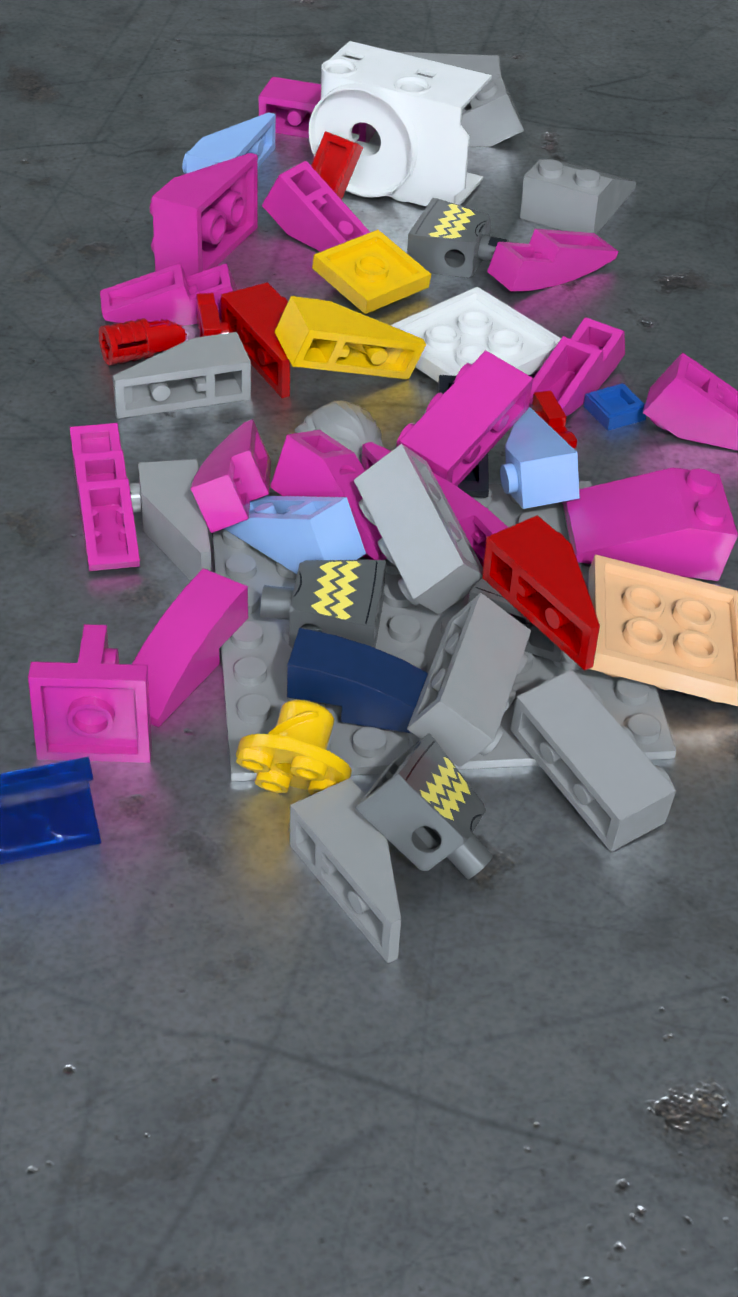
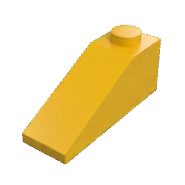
[275,296,427,380]

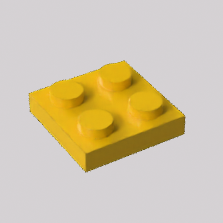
[312,230,431,314]

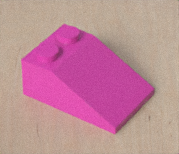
[150,153,258,277]
[562,467,738,581]

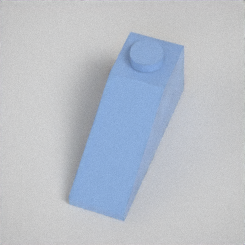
[182,112,276,174]
[500,407,580,509]
[223,496,366,574]

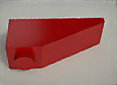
[221,282,290,398]
[482,515,600,671]

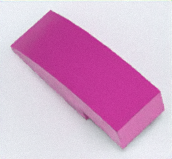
[487,229,619,291]
[100,263,238,326]
[529,317,625,416]
[190,419,271,533]
[132,568,248,728]

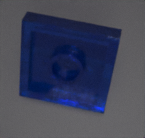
[0,756,102,866]

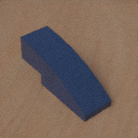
[287,628,428,734]

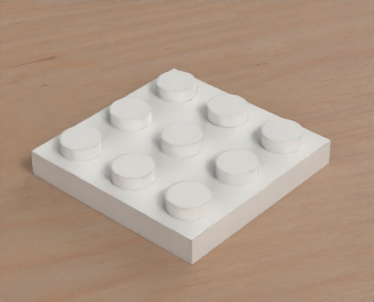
[390,287,561,382]

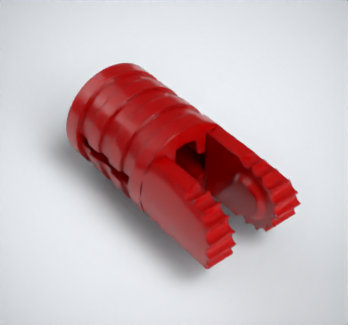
[99,318,187,366]

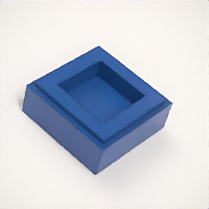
[584,383,646,431]

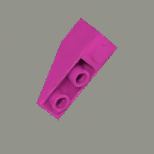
[270,430,387,560]

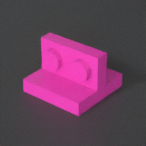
[28,624,152,763]

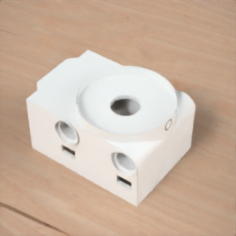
[309,41,492,207]

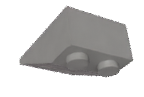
[520,159,637,235]

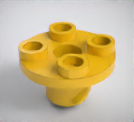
[236,700,352,795]

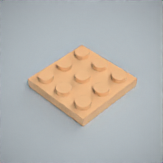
[589,554,738,706]

